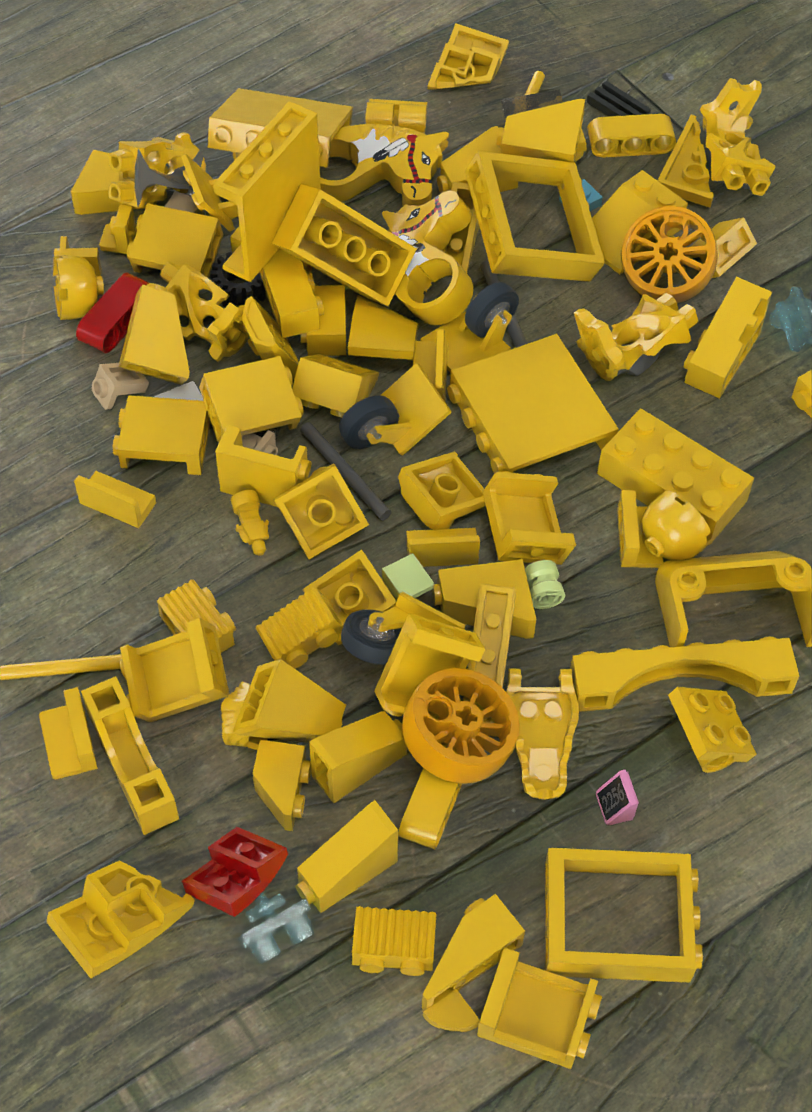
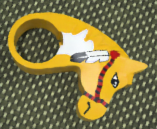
[320,124,449,206]
[382,191,473,325]

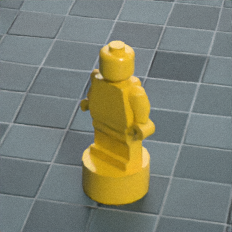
[230,490,269,556]

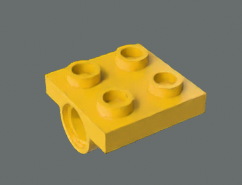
[365,99,427,134]
[668,687,757,773]

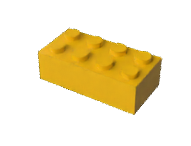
[272,184,417,306]
[597,408,754,545]

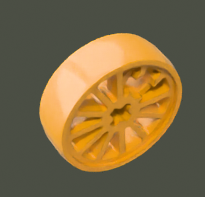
[621,206,718,303]
[402,668,520,783]

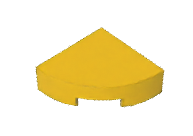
[423,989,480,1032]

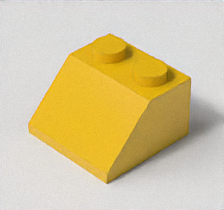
[292,354,380,418]

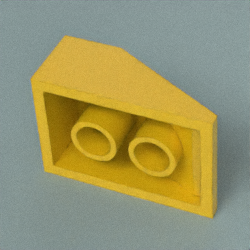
[592,170,688,275]

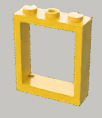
[545,848,703,983]

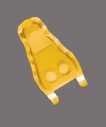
[506,668,579,800]

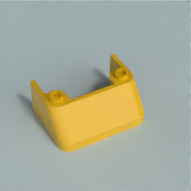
[655,551,812,647]

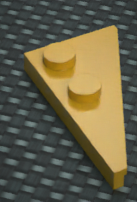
[657,114,714,208]

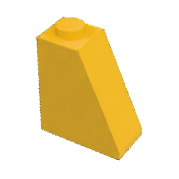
[496,99,585,162]
[437,126,518,193]
[71,150,157,215]
[118,283,190,385]
[432,559,537,639]
[233,659,346,743]
[309,710,407,803]
[296,800,398,914]

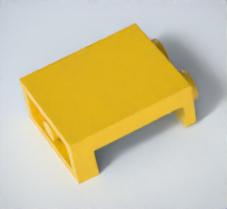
[127,203,224,279]
[199,356,304,444]
[113,395,211,475]
[215,425,312,507]
[483,471,576,565]
[374,613,485,720]
[120,618,230,723]
[477,947,602,1069]

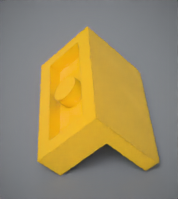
[690,217,757,278]
[413,329,448,403]
[74,471,156,528]
[617,490,664,568]
[406,527,480,567]
[39,687,98,780]

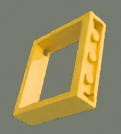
[465,151,605,282]

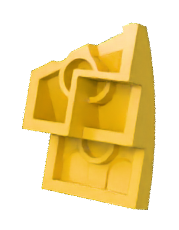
[427,23,509,90]
[348,295,418,360]
[47,860,195,978]

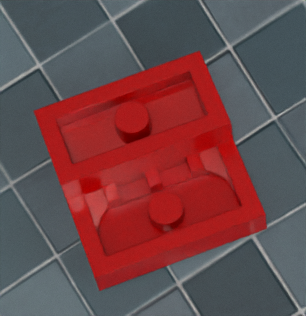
[182,827,288,917]

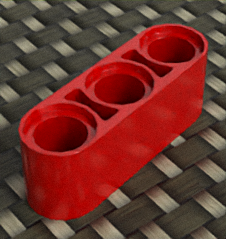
[76,272,149,353]

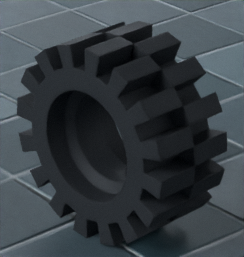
[210,252,267,307]

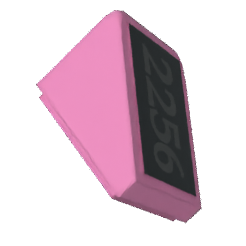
[596,770,639,825]

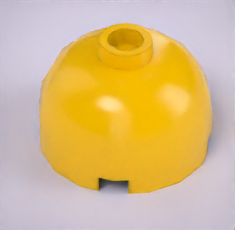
[53,255,104,320]
[642,491,712,560]

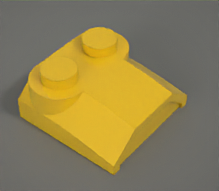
[241,296,299,379]
[398,451,486,530]
[274,463,369,559]
[303,549,397,646]

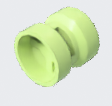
[525,560,565,609]

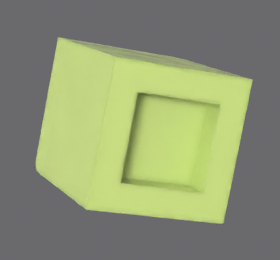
[382,553,434,601]

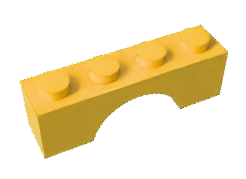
[81,676,179,835]

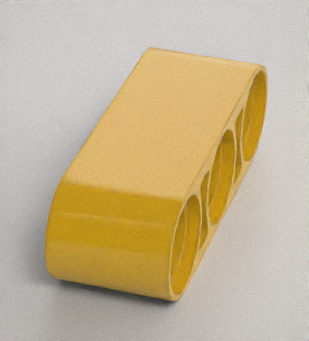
[587,114,676,158]
[398,742,471,850]

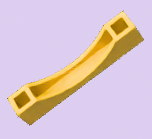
[570,636,799,712]

